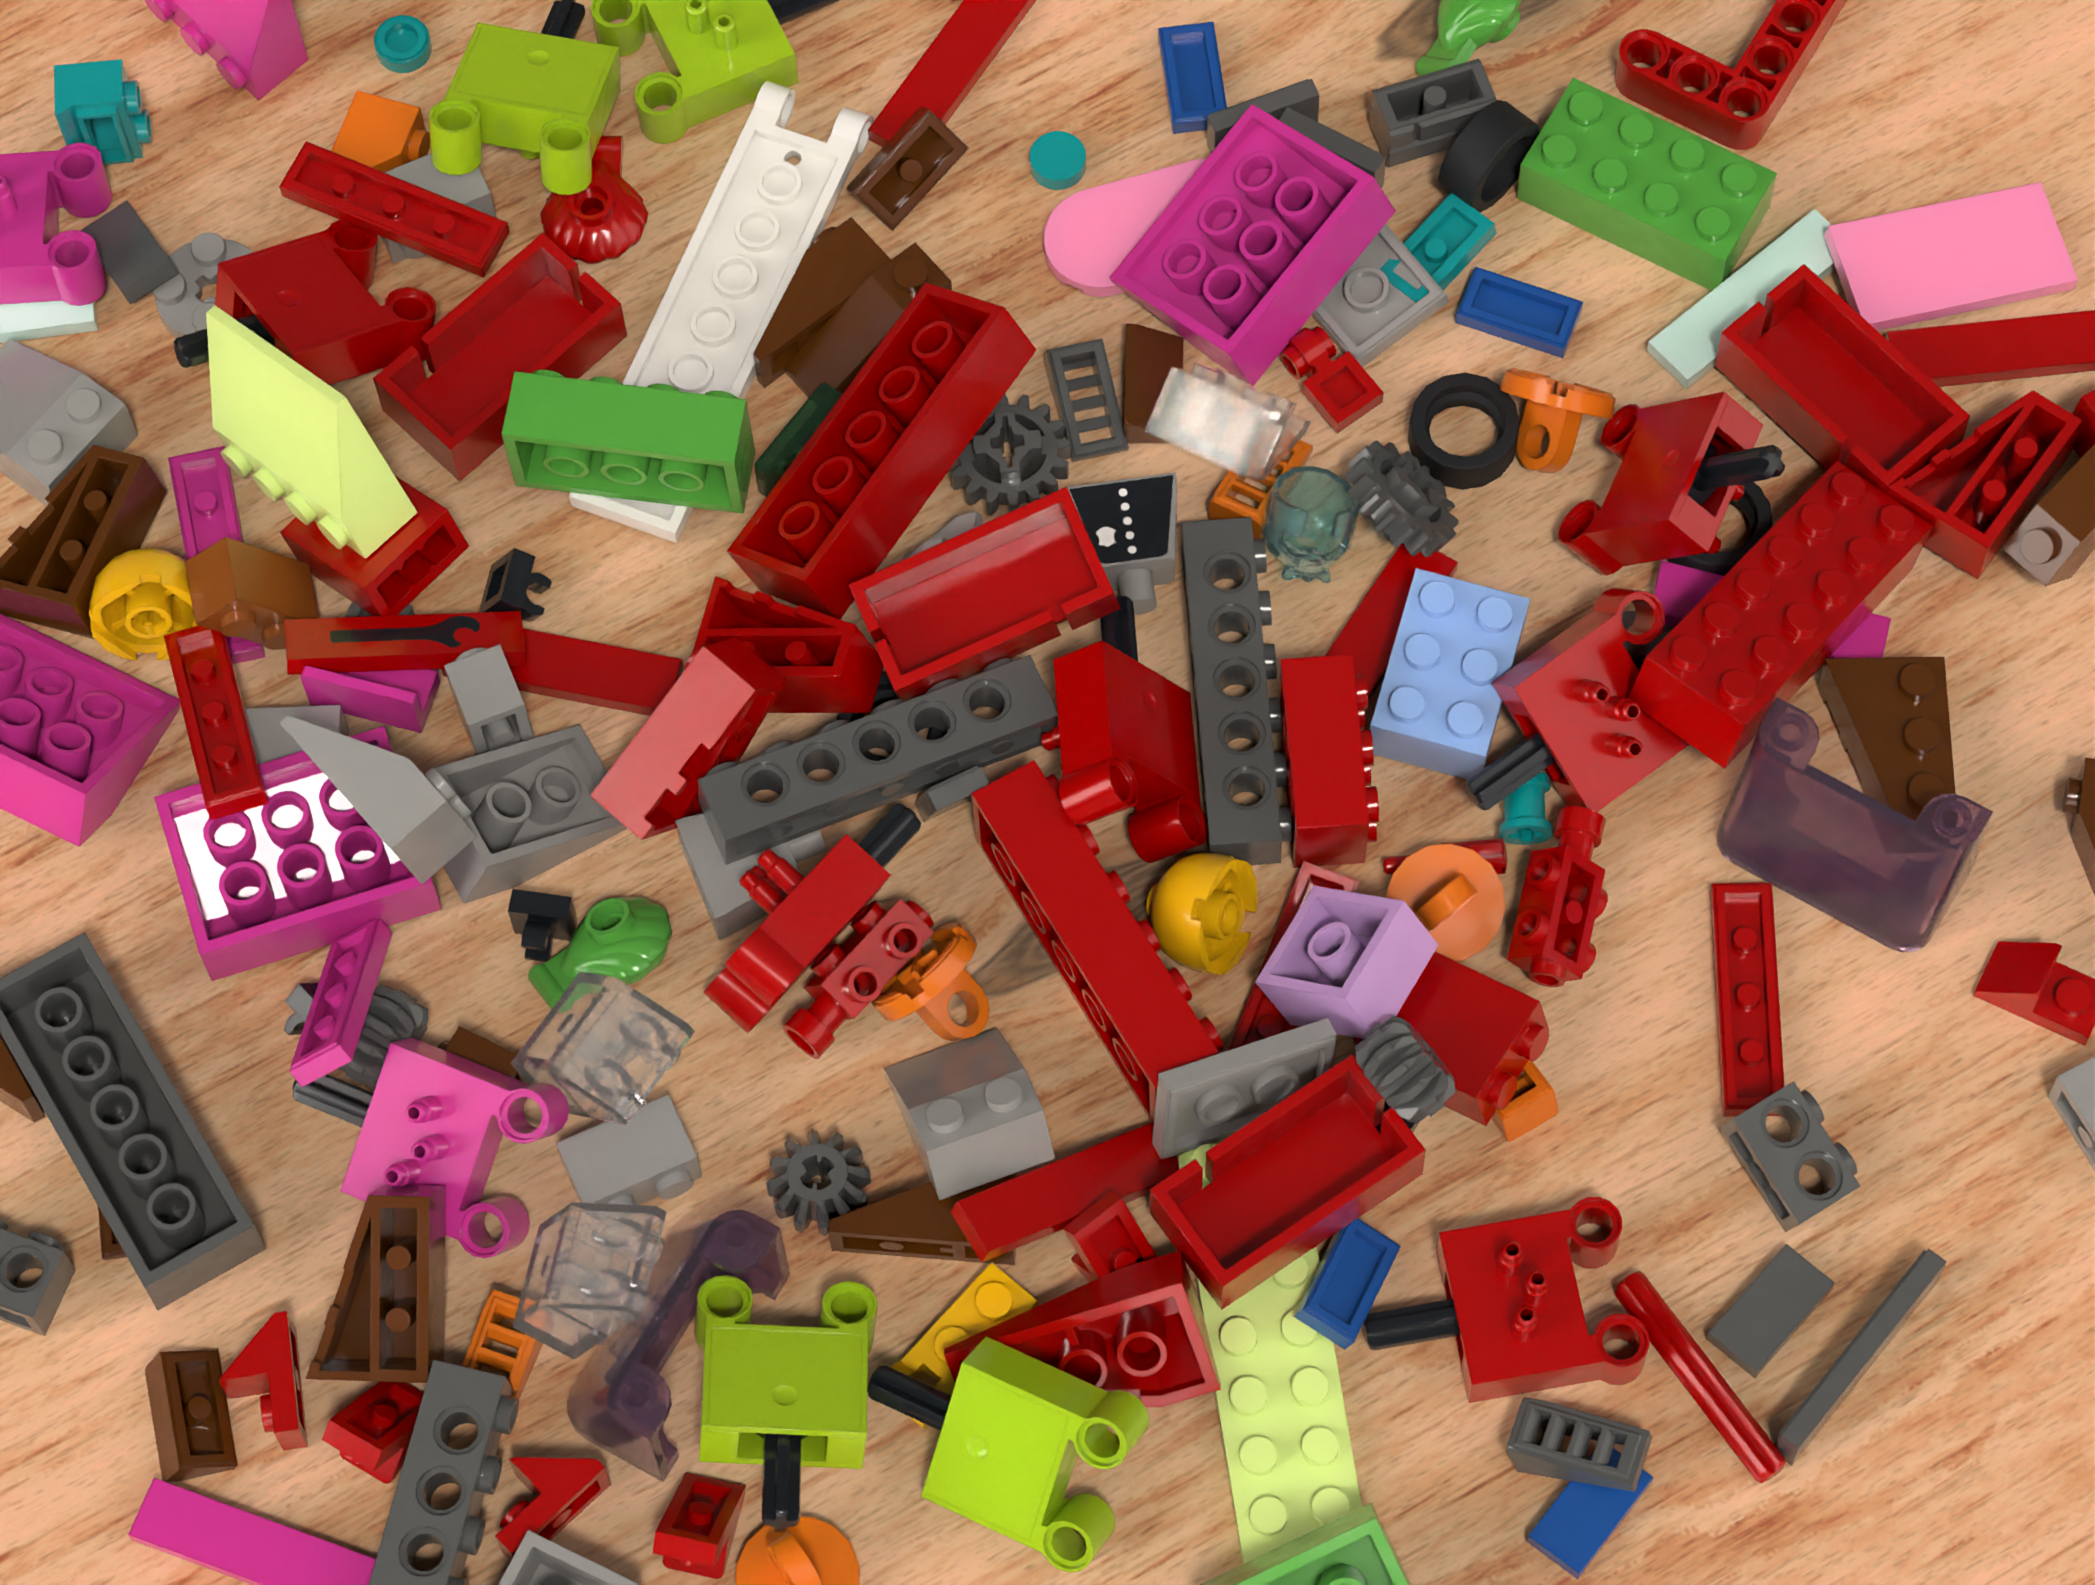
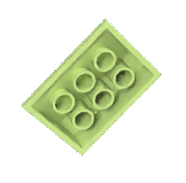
[206,305,418,559]

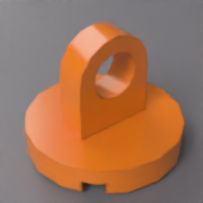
[1500,368,1616,473]
[1385,843,1506,962]
[872,923,990,1041]
[735,1517,861,1585]

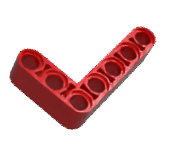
[1615,0,1847,150]

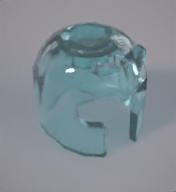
[1261,466,1360,583]

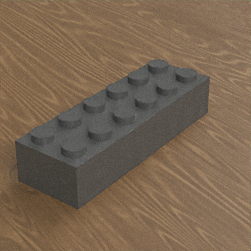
[0,932,266,1310]

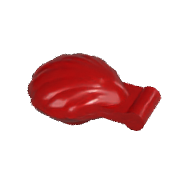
[540,136,648,264]

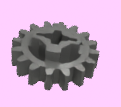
[950,394,1071,515]
[1345,440,1459,558]

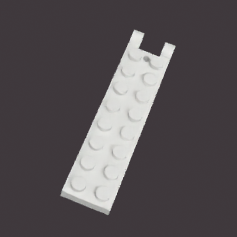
[569,81,873,543]

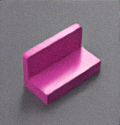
[300,666,440,733]

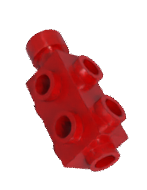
[1507,806,1608,987]
[783,898,934,1059]

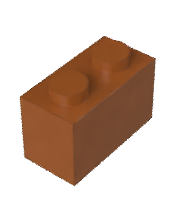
[185,537,319,650]

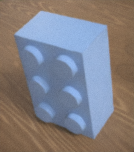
[1370,568,1530,780]

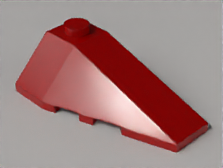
[944,1250,1221,1407]

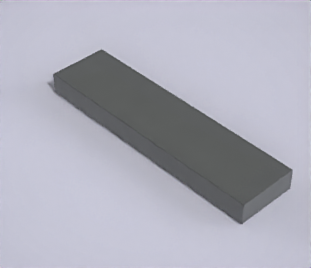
[1775,1249,1947,1466]

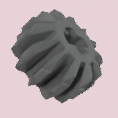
[338,984,428,1090]
[1355,1016,1455,1124]
[766,1129,871,1236]

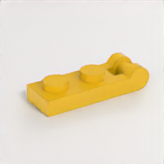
[890,1262,1038,1429]

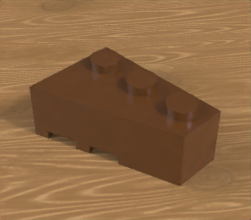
[0,445,166,639]
[1817,657,1958,850]
[306,1184,445,1383]

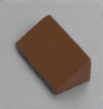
[846,106,969,231]
[1124,324,1184,444]
[145,1350,237,1482]

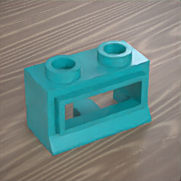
[54,59,152,165]

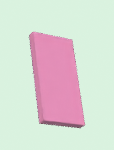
[1824,182,2078,331]

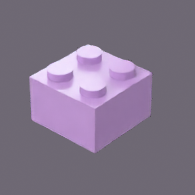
[1255,886,1438,1039]

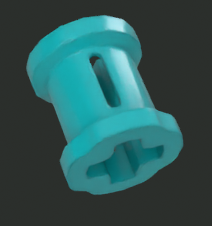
[1499,773,1553,845]

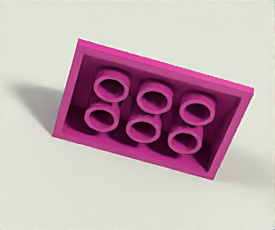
[145,0,308,101]
[1109,104,1396,386]
[0,614,181,847]
[154,726,442,981]

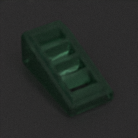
[754,382,842,497]

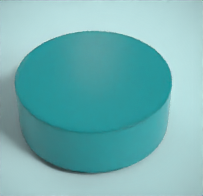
[374,15,432,73]
[1029,131,1086,190]

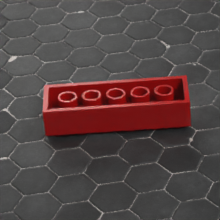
[727,282,1036,619]
[1628,460,1933,769]
[971,760,1224,1122]

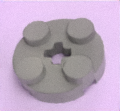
[152,232,253,338]

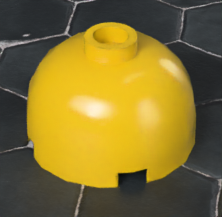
[89,548,198,661]
[1146,853,1258,975]

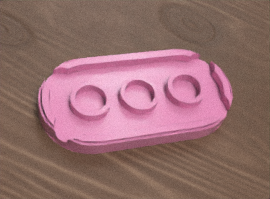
[1044,158,1207,297]

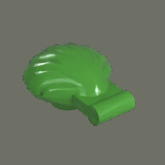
[1416,0,1522,76]
[528,897,672,1012]

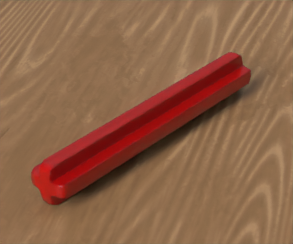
[1615,1271,1786,1483]

